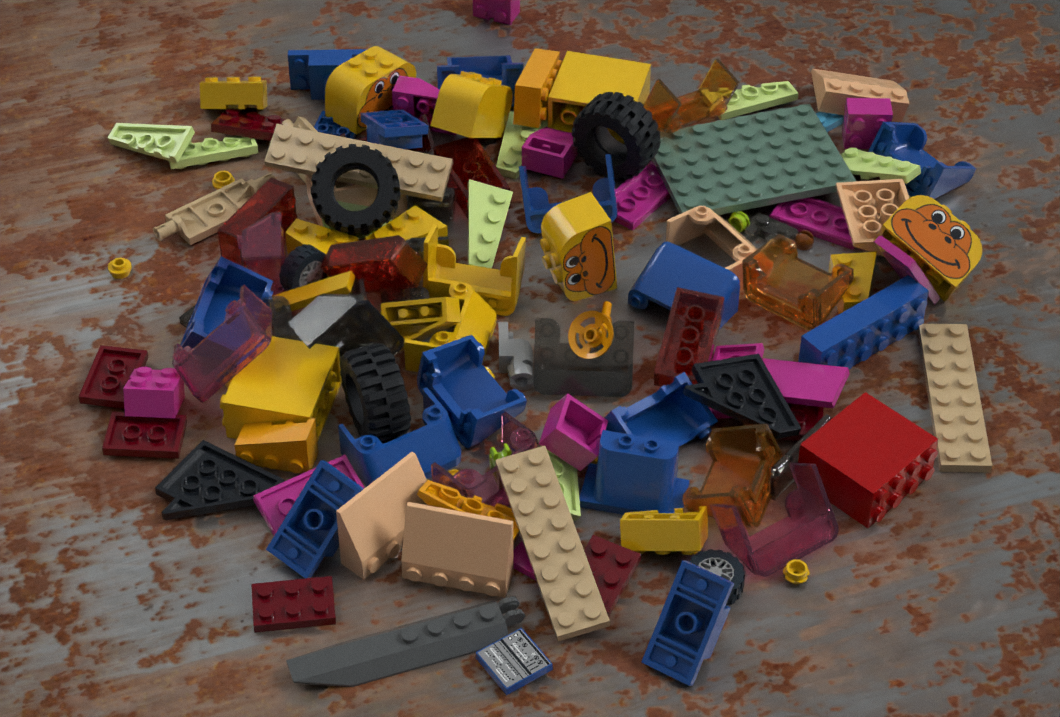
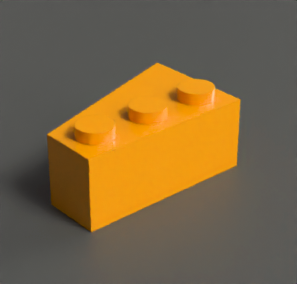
[234,418,319,474]

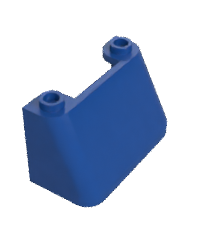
[868,122,976,199]
[628,241,740,343]
[179,256,273,363]
[417,335,527,448]
[605,372,718,447]

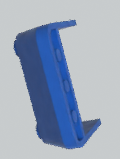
[519,154,617,233]
[338,387,461,487]

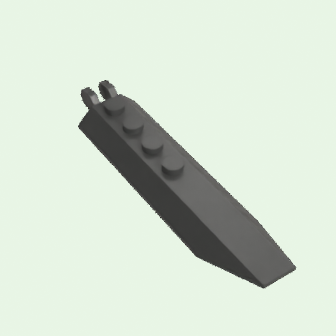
[286,596,526,687]

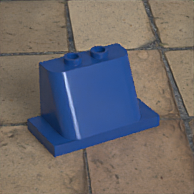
[437,55,524,107]
[579,430,690,515]

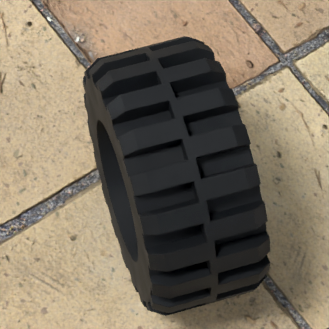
[572,92,660,180]
[311,144,400,236]
[340,343,411,442]

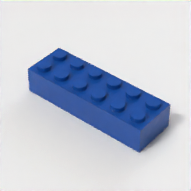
[798,275,929,370]

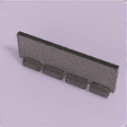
[770,415,832,501]

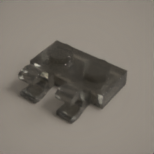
[745,212,798,254]

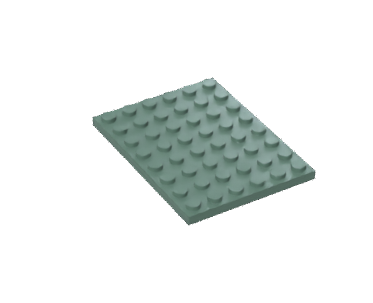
[652,104,856,215]

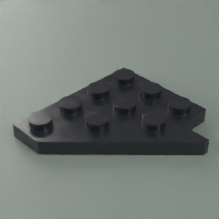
[683,354,802,439]
[155,440,285,520]

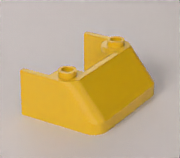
[423,223,526,316]
[404,277,497,372]

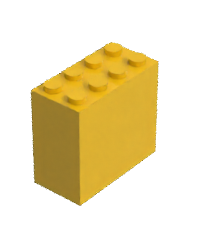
[548,51,651,144]
[220,333,342,441]

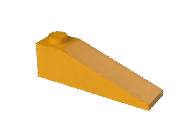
[417,480,520,545]

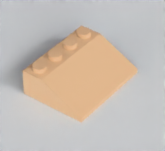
[811,68,909,122]
[836,179,909,257]
[336,452,427,580]
[401,502,514,598]

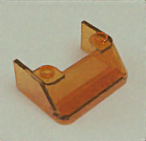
[643,59,740,133]

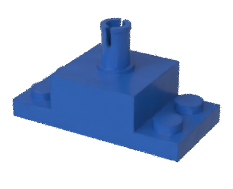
[288,49,367,100]
[360,109,428,149]
[266,460,364,578]
[641,560,734,686]

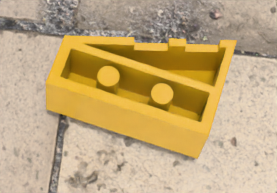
[199,76,268,109]
[365,205,448,270]
[285,218,360,277]
[828,252,877,314]
[381,297,461,353]
[620,506,708,555]

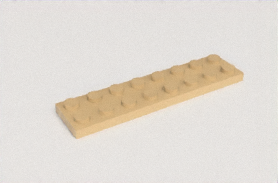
[264,124,453,202]
[918,324,992,473]
[495,445,610,642]

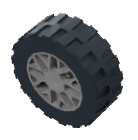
[279,244,330,291]
[688,549,745,605]

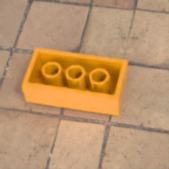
[513,48,563,128]

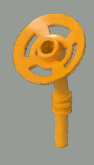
[568,301,614,359]

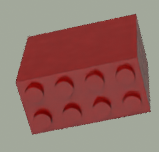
[796,392,939,528]

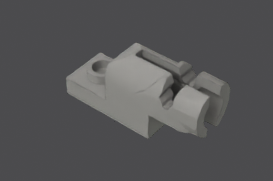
[498,322,533,390]

